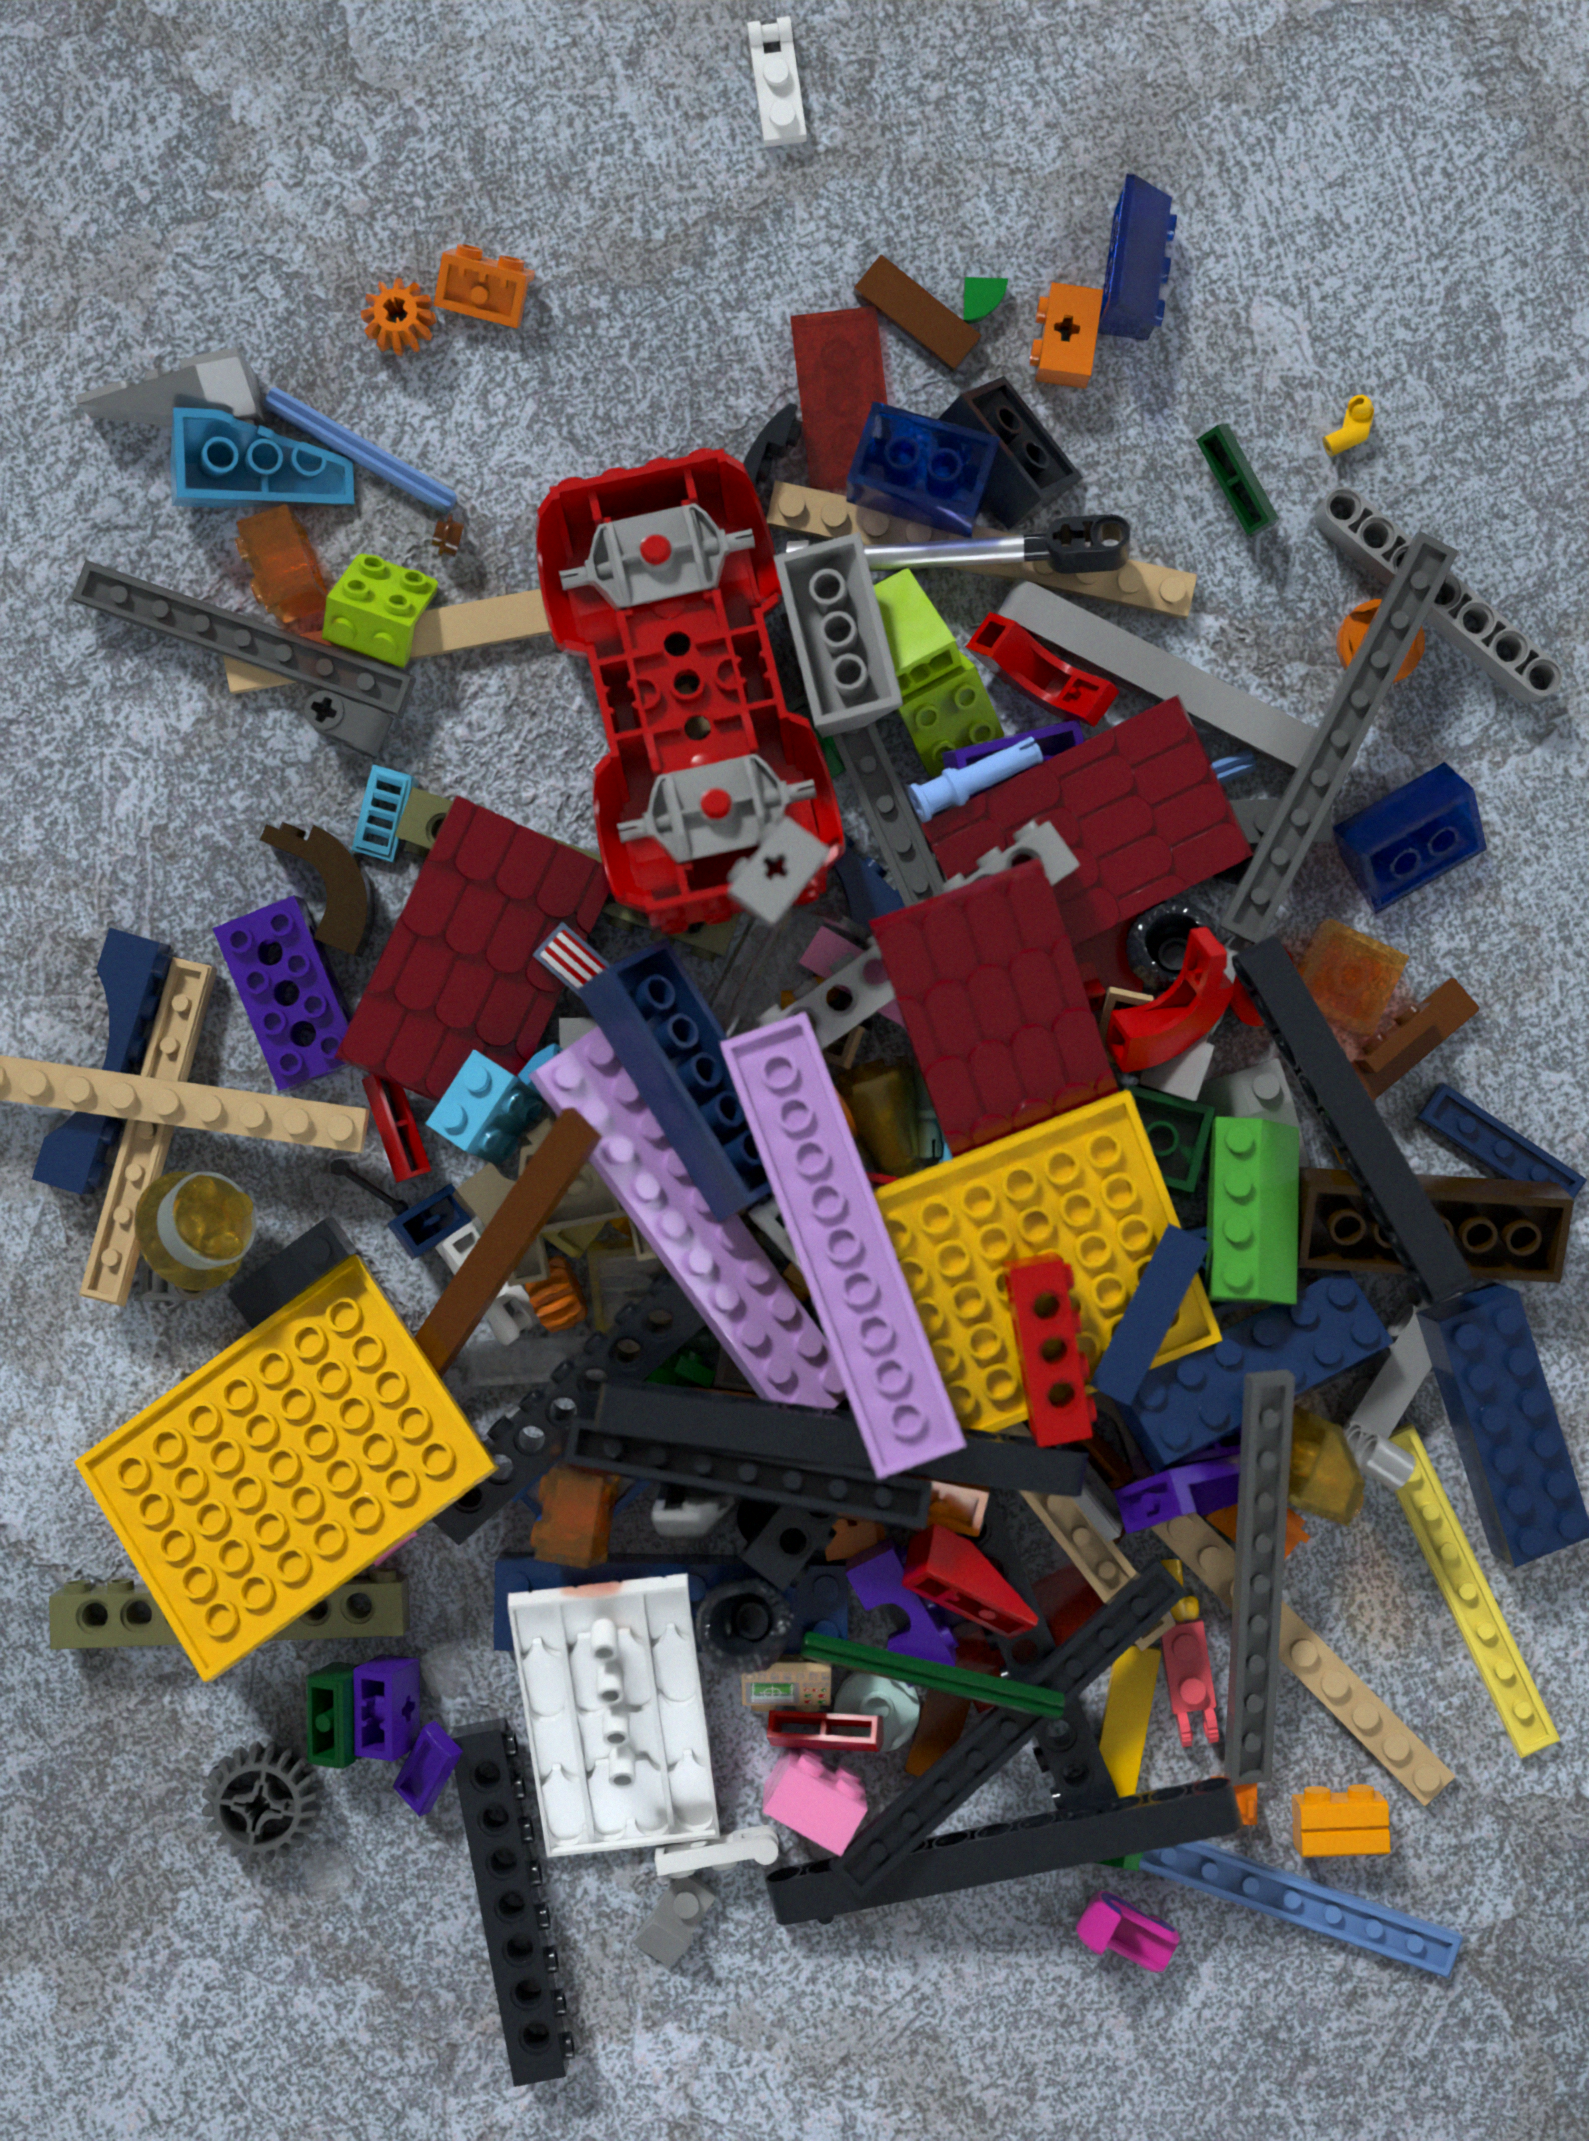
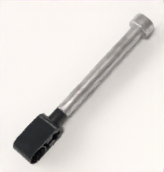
[786,514,1131,574]

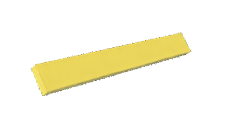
[1387,1422,1560,1758]

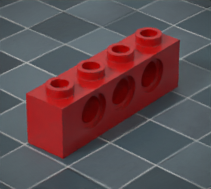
[1001,1252,1097,1447]

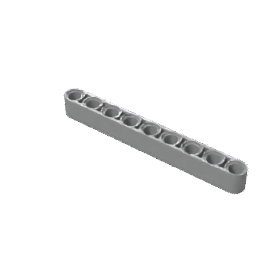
[997,578,1358,794]

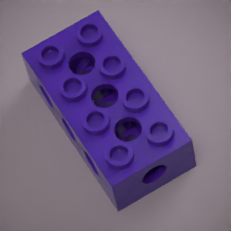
[212,895,352,1092]

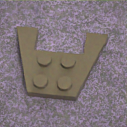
[508,1143,659,1287]

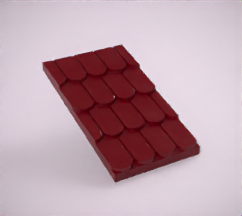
[920,694,1254,947]
[334,795,610,1103]
[868,858,1119,1159]

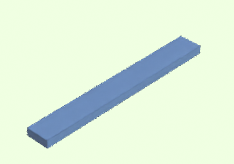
[1139,1841,1463,1979]

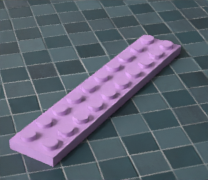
[720,1012,966,1479]
[528,1025,848,1409]

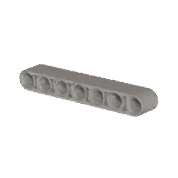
[1315,487,1563,704]

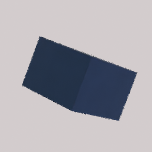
[387,1183,472,1260]

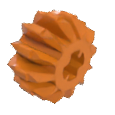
[361,277,437,357]
[525,1255,588,1333]

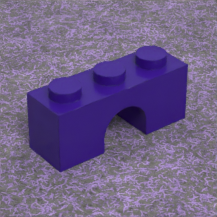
[845,1535,959,1688]

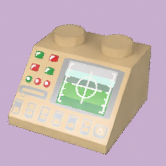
[741,1654,831,1712]

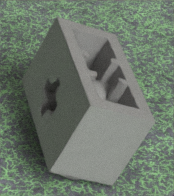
[727,816,830,929]

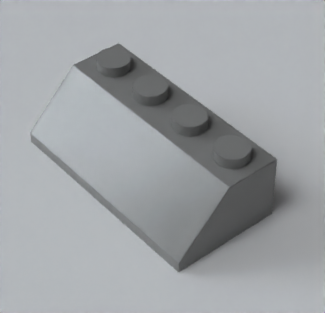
[774,532,903,738]

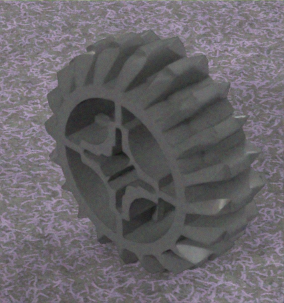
[202,1741,322,1864]

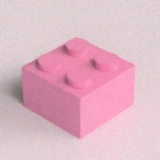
[763,1747,867,1857]

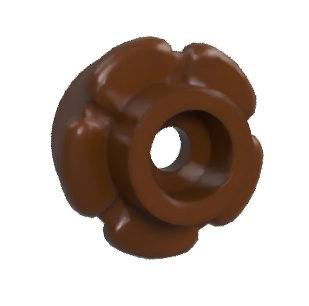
[431,515,464,557]

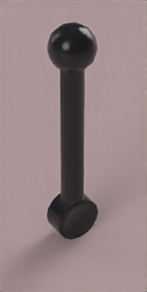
[330,1159,409,1216]

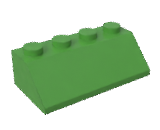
[1205,1117,1299,1305]

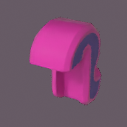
[1075,1890,1180,1973]

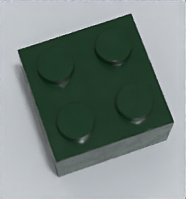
[1127,1085,1215,1199]

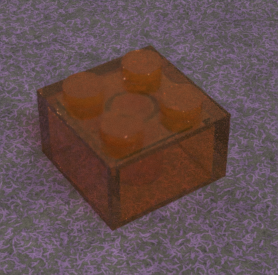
[235,504,329,624]
[1296,918,1410,1037]
[531,1466,620,1569]

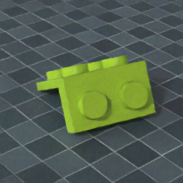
[322,554,438,668]
[894,651,1004,777]

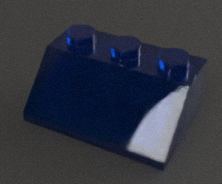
[1097,173,1177,341]
[846,401,1000,538]
[1332,762,1487,914]

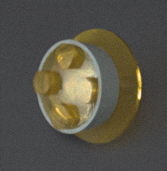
[134,1171,256,1291]

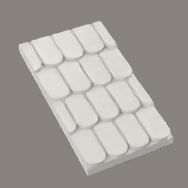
[508,1574,720,1858]

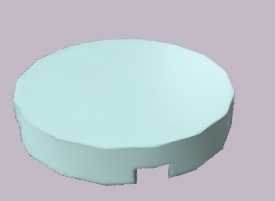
[833,1670,920,1753]

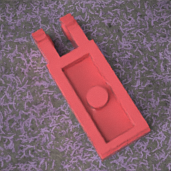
[1159,1618,1219,1748]

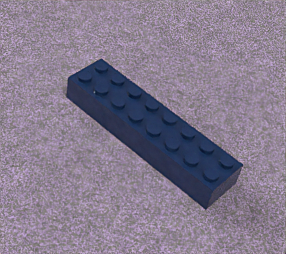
[494,1552,848,1654]

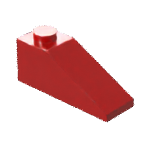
[901,1523,1038,1640]

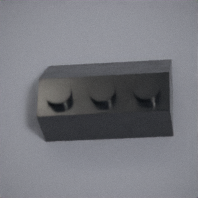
[929,376,1083,531]

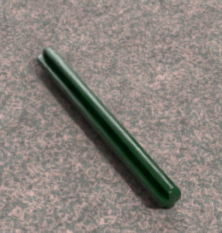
[801,1632,1065,1720]

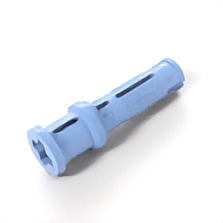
[908,737,1043,822]

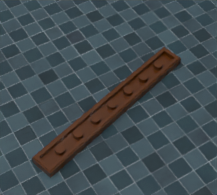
[414,1107,603,1379]

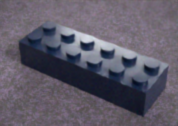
[577,937,773,1222]
[1112,1270,1394,1475]
[1416,1282,1589,1568]

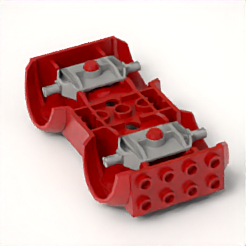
[536,448,845,935]

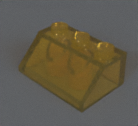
[1288,1402,1365,1528]

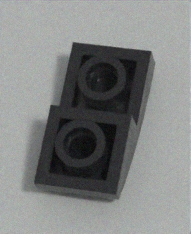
[743,403,803,490]

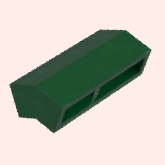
[1196,424,1279,538]

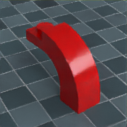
[965,612,1120,728]
[1105,927,1235,1073]

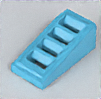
[352,764,419,863]

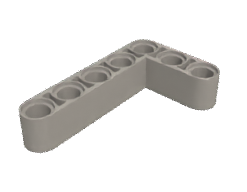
[1322,1286,1472,1491]

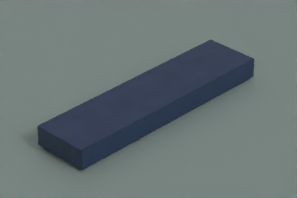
[1416,1082,1587,1199]
[1089,1223,1211,1406]

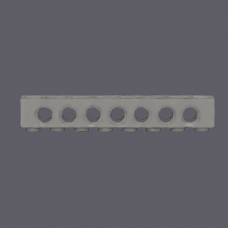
[756,820,1080,1051]

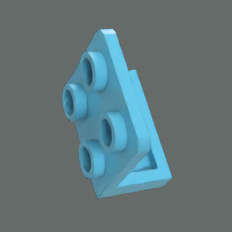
[426,1050,544,1165]

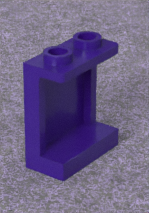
[1114,1454,1241,1534]

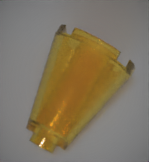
[832,1056,921,1178]

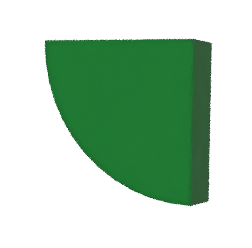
[963,277,1008,325]

